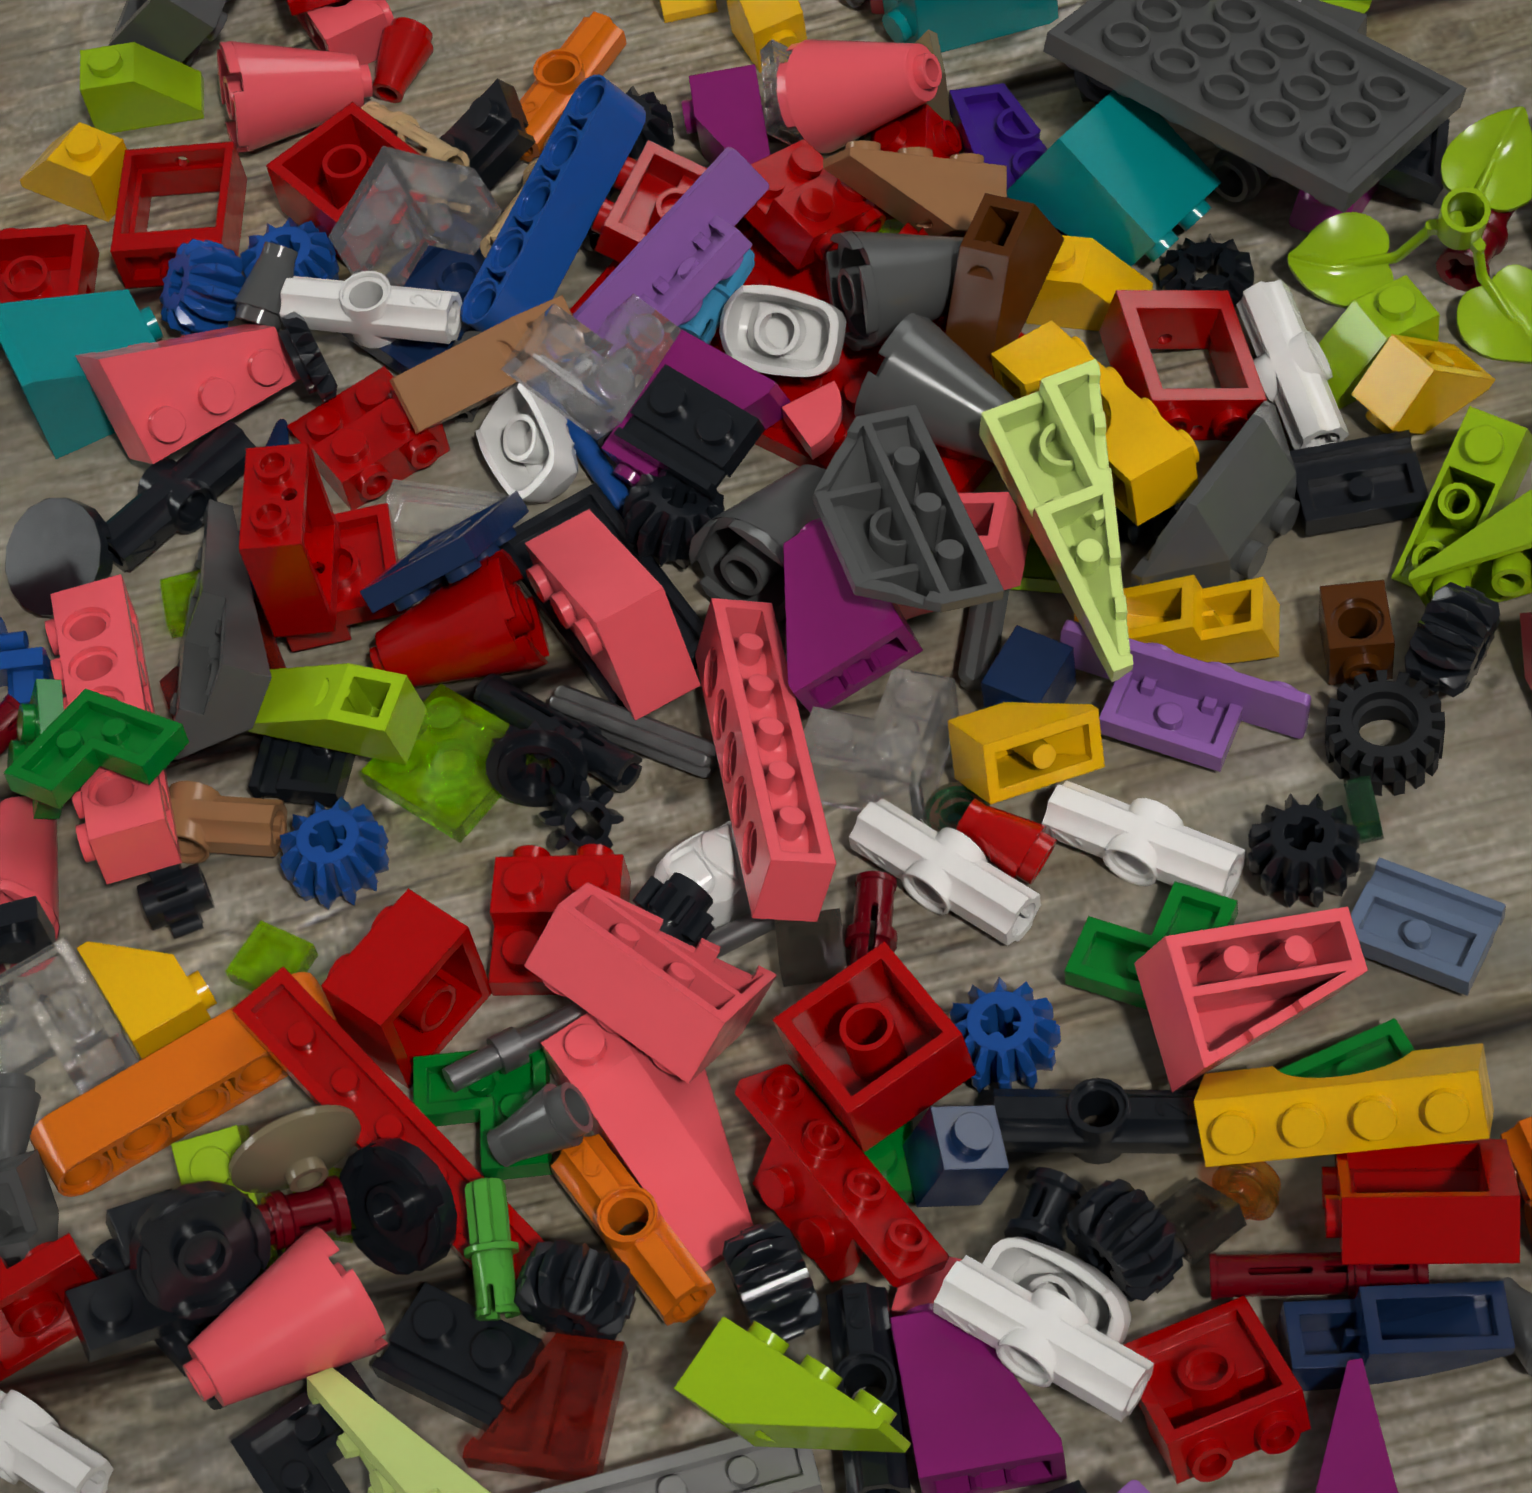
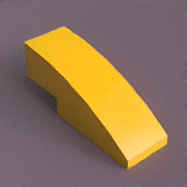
[1074,575,1280,664]

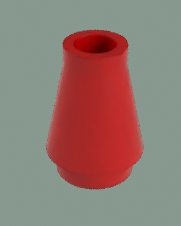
[372,17,434,103]
[955,798,1057,885]

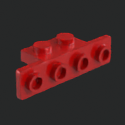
[735,1064,949,1288]

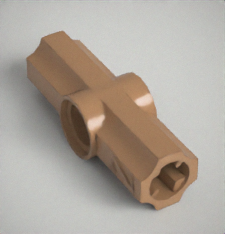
[169,781,288,864]

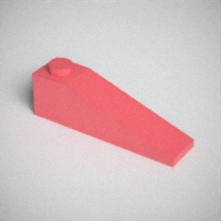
[541,1012,754,1272]

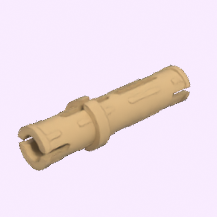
[361,101,470,185]

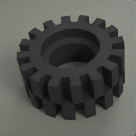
[1325,670,1445,796]

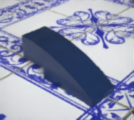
[1276,1281,1515,1391]

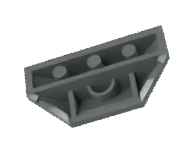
[1131,401,1300,588]
[813,404,1004,613]

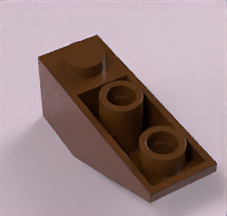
[945,193,1064,380]

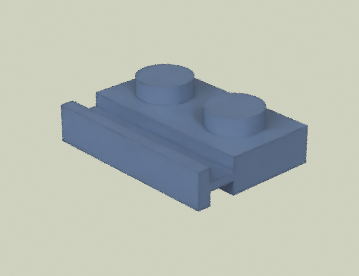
[1351,857,1506,996]

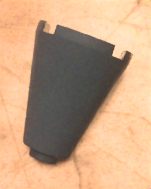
[825,231,964,351]
[854,312,1016,463]
[689,464,826,623]

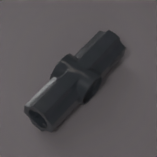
[106,420,256,573]
[994,1078,1203,1165]
[826,1282,911,1493]

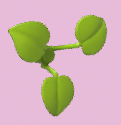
[1287,106,1532,364]

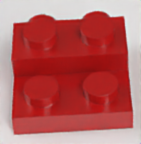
[744,139,886,270]
[591,140,738,263]
[0,224,100,303]
[287,366,450,510]
[276,503,406,652]
[488,844,631,996]
[0,1233,100,1381]
[1123,1296,1311,1484]

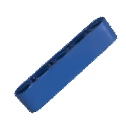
[460,74,646,332]

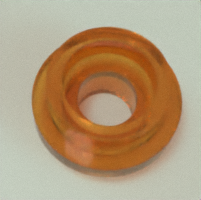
[1212,1161,1281,1221]

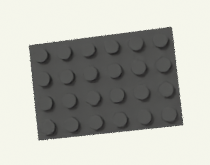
[1043,0,1467,213]

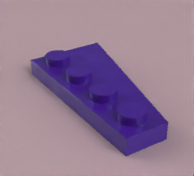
[948,83,1069,236]

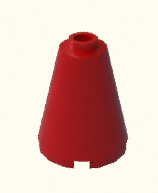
[369,549,549,687]

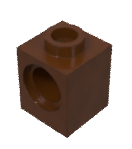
[1319,580,1395,685]

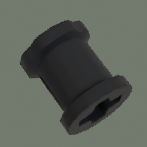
[1004,1167,1087,1252]

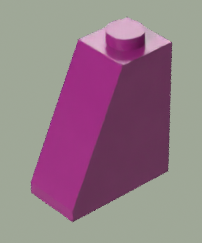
[601,330,791,488]
[783,518,923,718]
[890,1303,1067,1493]

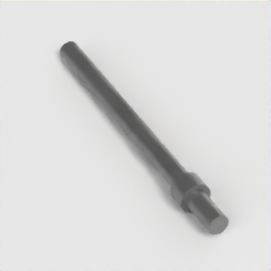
[442,912,790,1093]

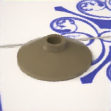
[228,1105,361,1193]

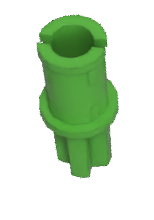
[463,1178,521,1321]

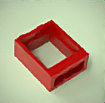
[110,141,247,289]
[1099,290,1267,441]
[239,443,341,637]
[1321,1139,1520,1265]

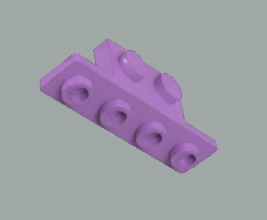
[573,147,769,358]
[1060,620,1311,772]

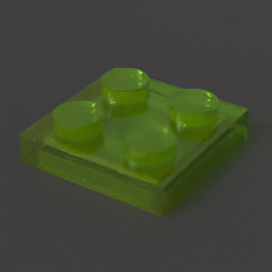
[360,683,535,843]

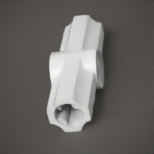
[280,271,462,348]
[1236,279,1349,450]
[1042,780,1246,898]
[849,798,1041,946]
[933,1255,1154,1422]
[0,1389,114,1493]

